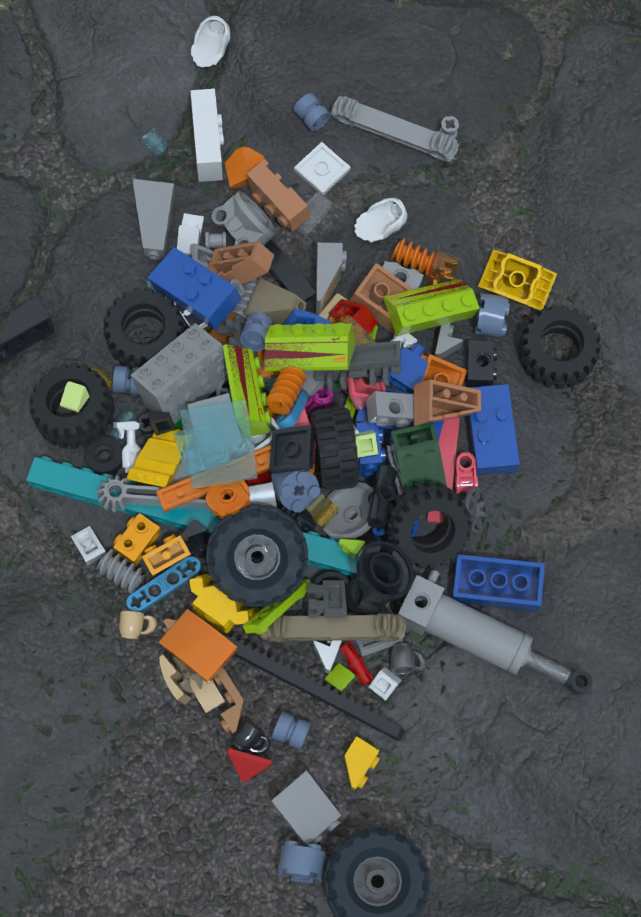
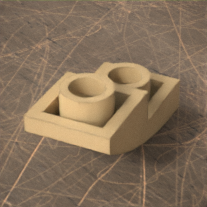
[189,669,225,713]

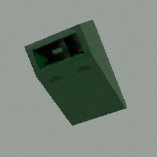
[389,422,447,492]

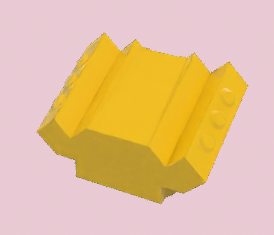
[478,249,557,310]
[127,429,196,487]
[189,574,259,635]

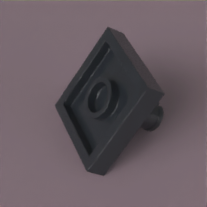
[270,425,315,474]

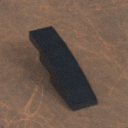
[264,240,316,302]

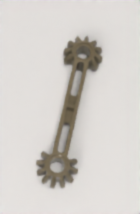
[260,613,406,643]

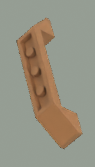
[162,619,244,735]

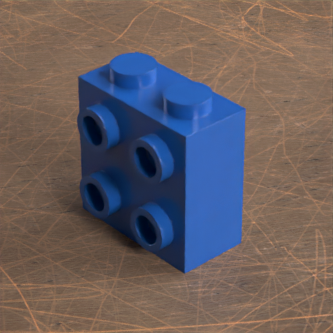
[356,422,385,479]

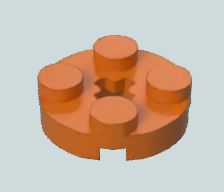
[206,476,251,519]

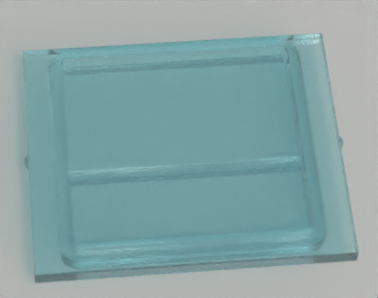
[180,400,258,489]

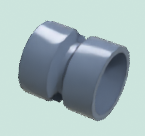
[294,93,331,131]
[240,312,273,352]
[113,365,140,395]
[272,711,311,750]

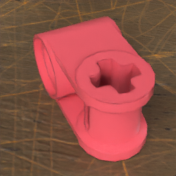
[454,452,478,494]

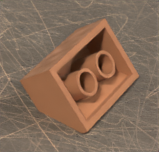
[350,263,414,334]

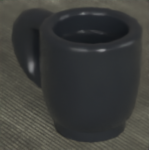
[231,719,271,754]

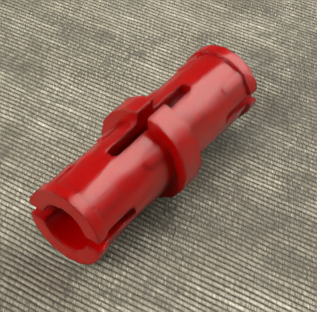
[339,641,374,686]

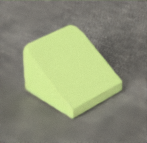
[60,381,90,412]
[355,430,378,458]

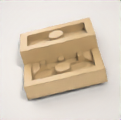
[159,654,192,705]

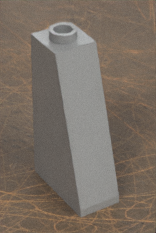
[133,179,175,260]

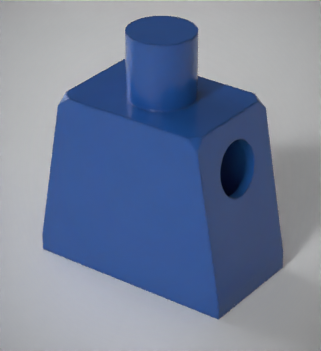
[378,343,428,394]

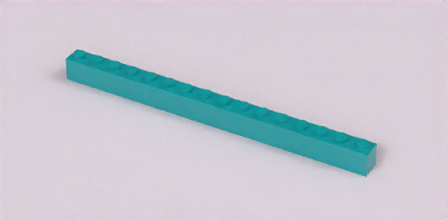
[26,456,358,578]

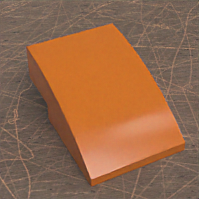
[391,348,467,391]
[158,609,238,684]

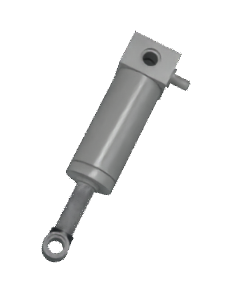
[398,570,593,696]

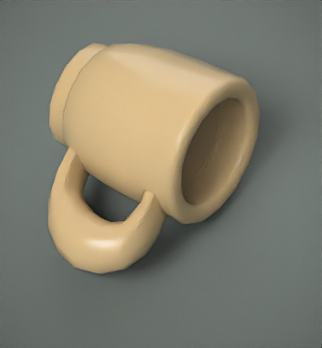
[119,611,157,639]

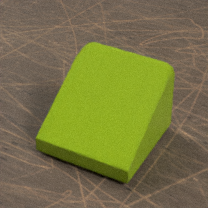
[338,539,366,559]
[324,663,356,694]

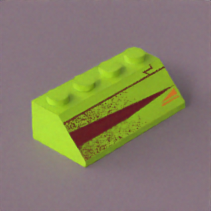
[383,279,480,336]
[264,323,356,371]
[222,344,272,438]

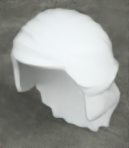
[191,16,230,68]
[354,198,408,242]

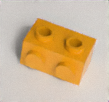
[113,513,162,567]
[142,534,191,576]

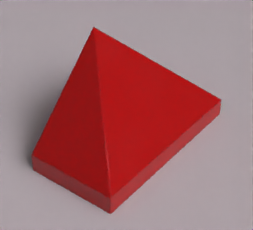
[227,748,272,783]

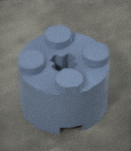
[475,293,510,337]
[271,470,320,512]
[277,841,326,883]

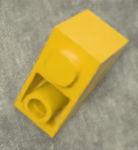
[344,736,380,792]

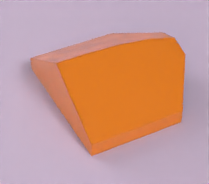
[225,147,264,189]

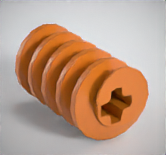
[391,238,437,277]
[266,367,307,415]

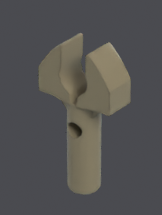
[173,657,203,694]

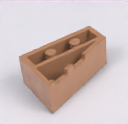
[246,159,310,232]
[208,241,274,285]
[414,379,481,426]

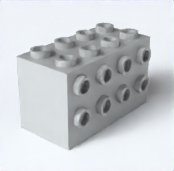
[131,323,228,424]

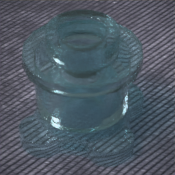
[141,128,167,155]

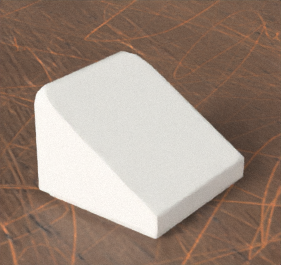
[369,667,402,701]

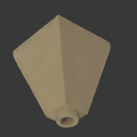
[243,278,307,325]

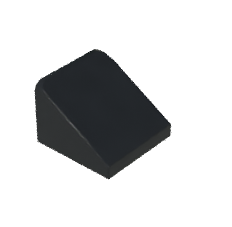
[148,411,176,436]
[181,519,209,539]

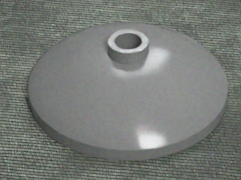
[319,482,373,540]

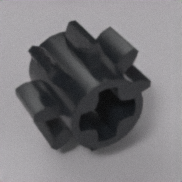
[186,532,210,558]

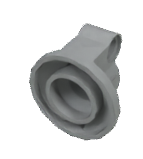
[212,191,277,246]

